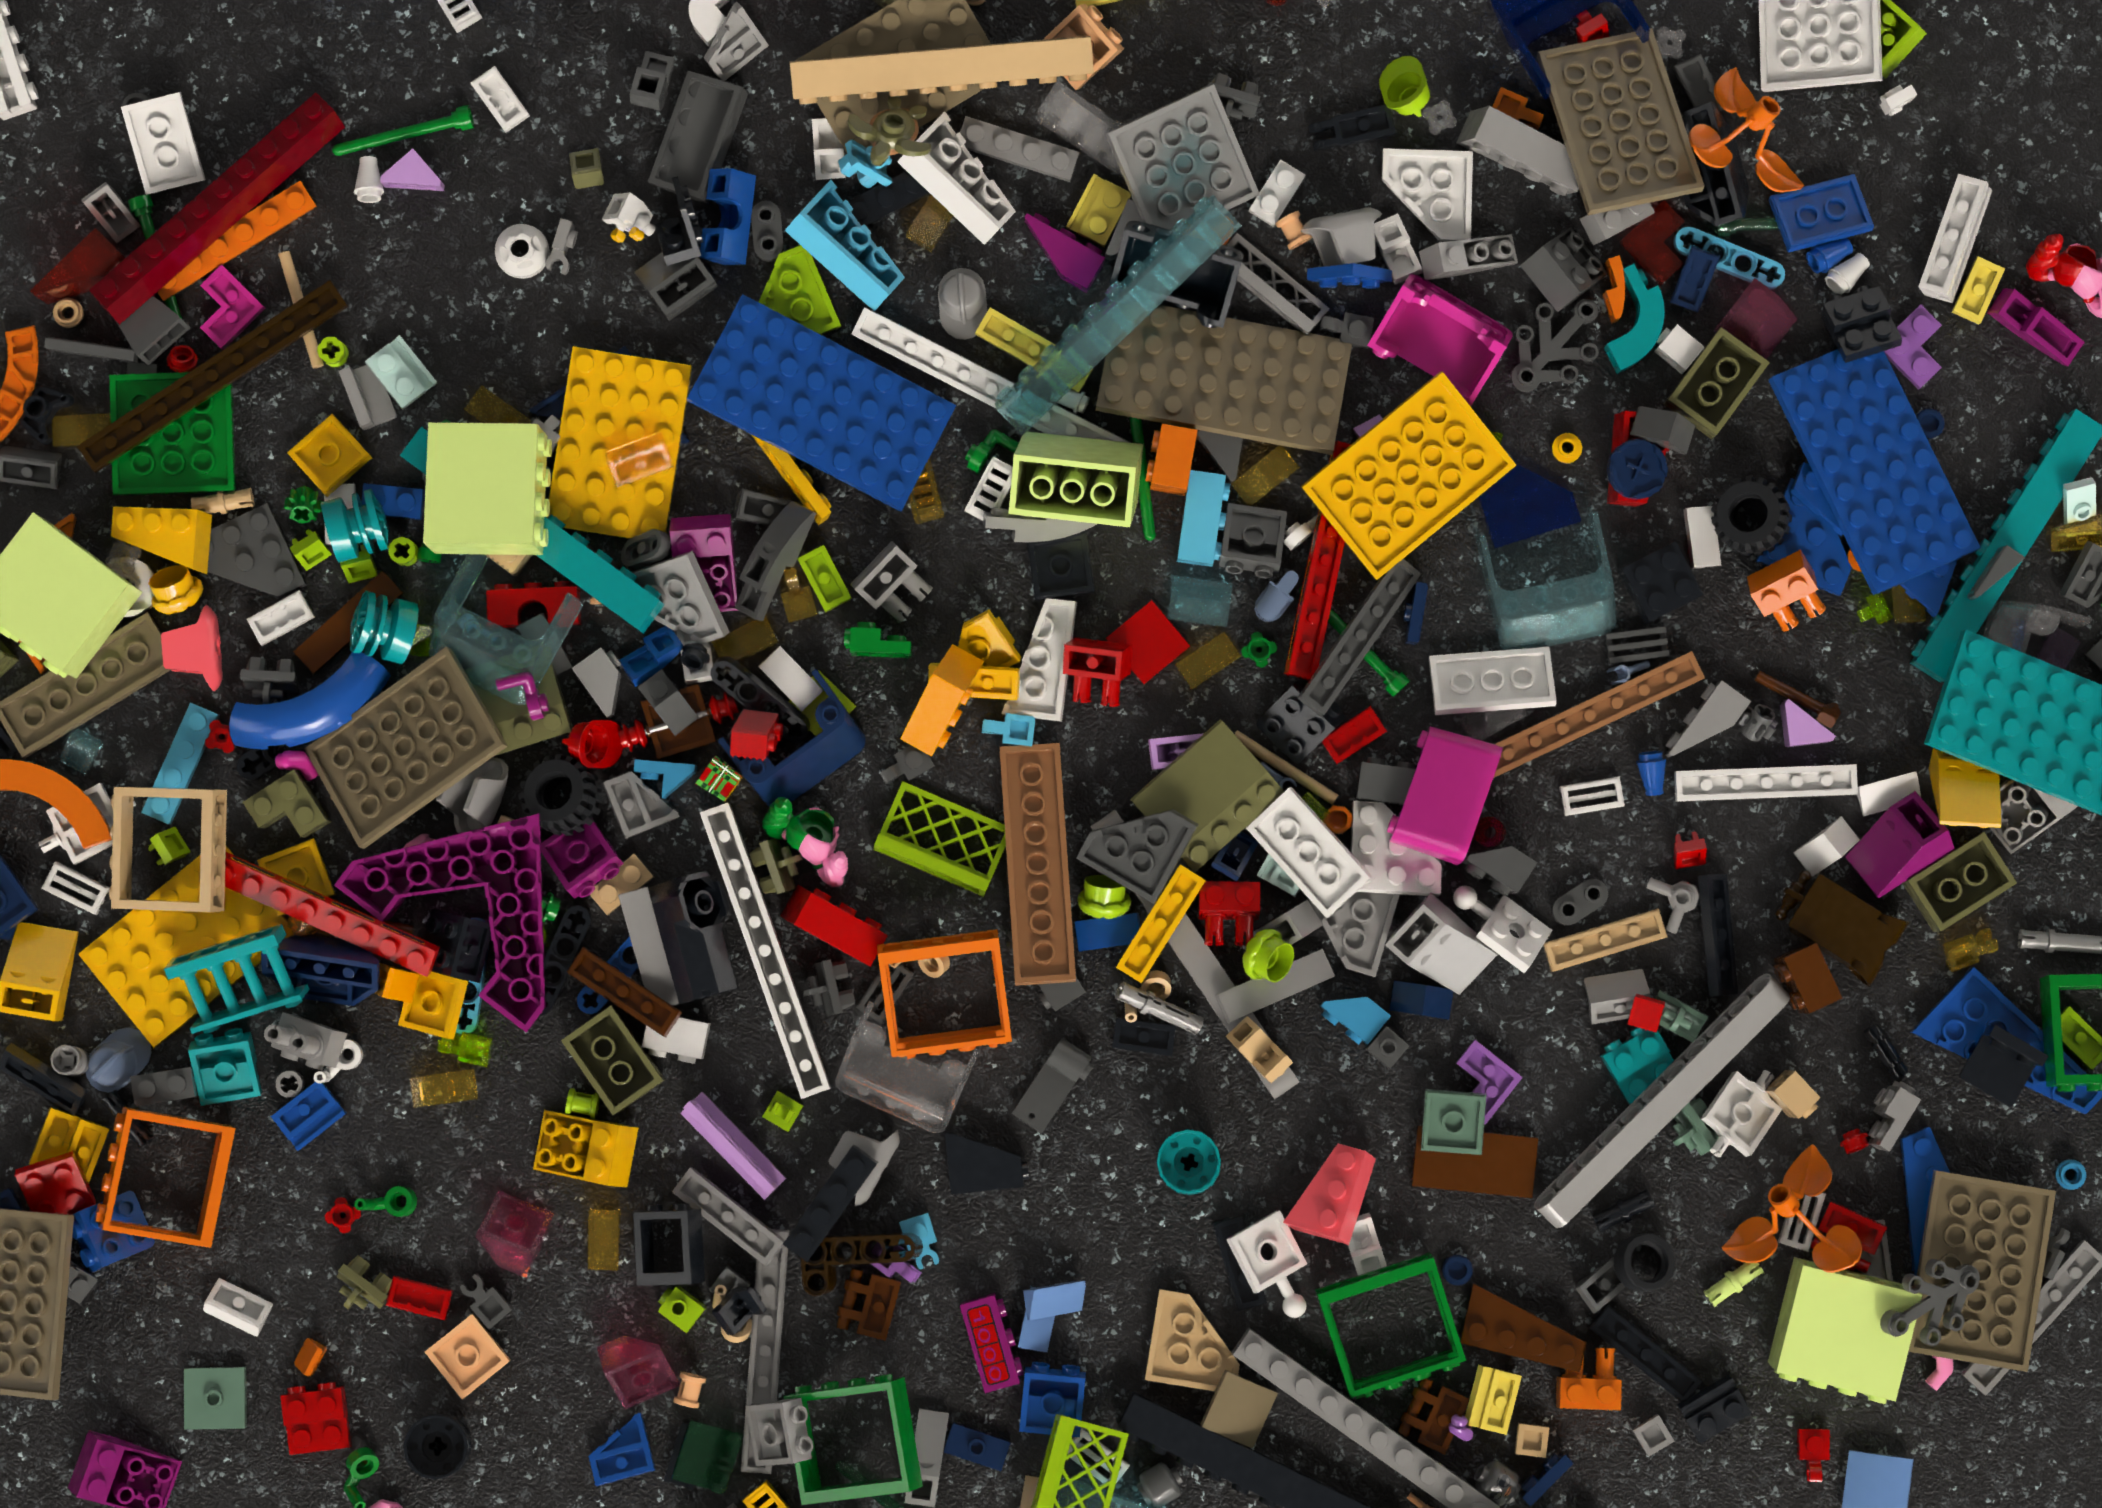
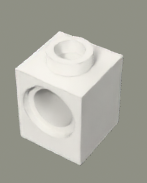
[1654,324,1705,374]

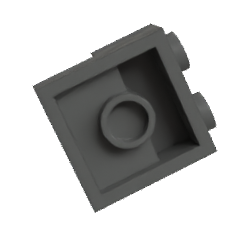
[1219,503,1287,579]

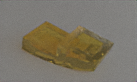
[463,385,531,424]
[1231,445,1300,506]
[410,1069,478,1108]

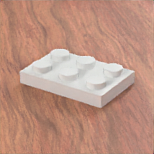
[121,92,206,195]

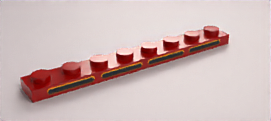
[1284,440,1351,680]
[225,852,440,977]

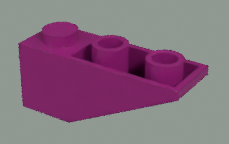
[1025,213,1105,293]

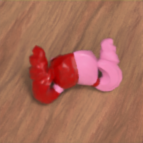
[2026,234,2102,318]

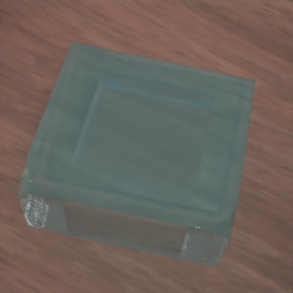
[59,729,103,775]

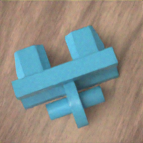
[838,139,893,189]

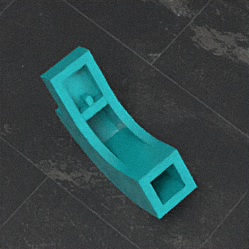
[1604,264,1665,374]

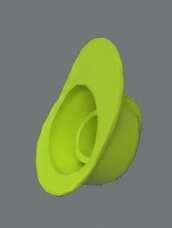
[1379,56,1430,117]

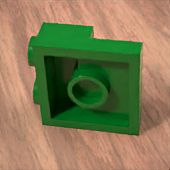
[844,622,912,658]

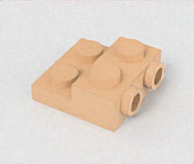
[1043,4,1124,90]

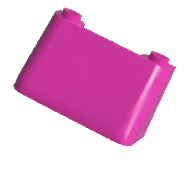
[1367,274,1513,407]
[1387,726,1503,865]

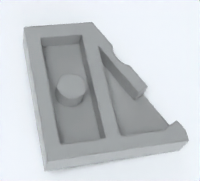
[704,2,769,81]
[602,771,680,839]

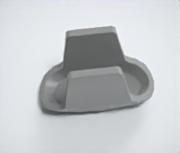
[1301,207,1382,266]
[436,757,509,834]
[829,1129,900,1206]

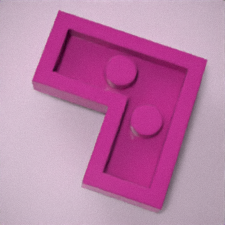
[200,264,265,350]

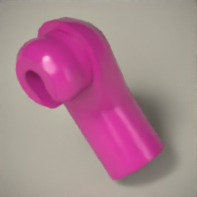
[275,750,318,781]

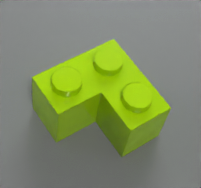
[1880,0,1927,79]

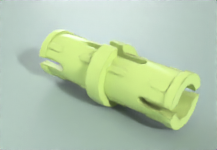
[1703,1263,1764,1307]

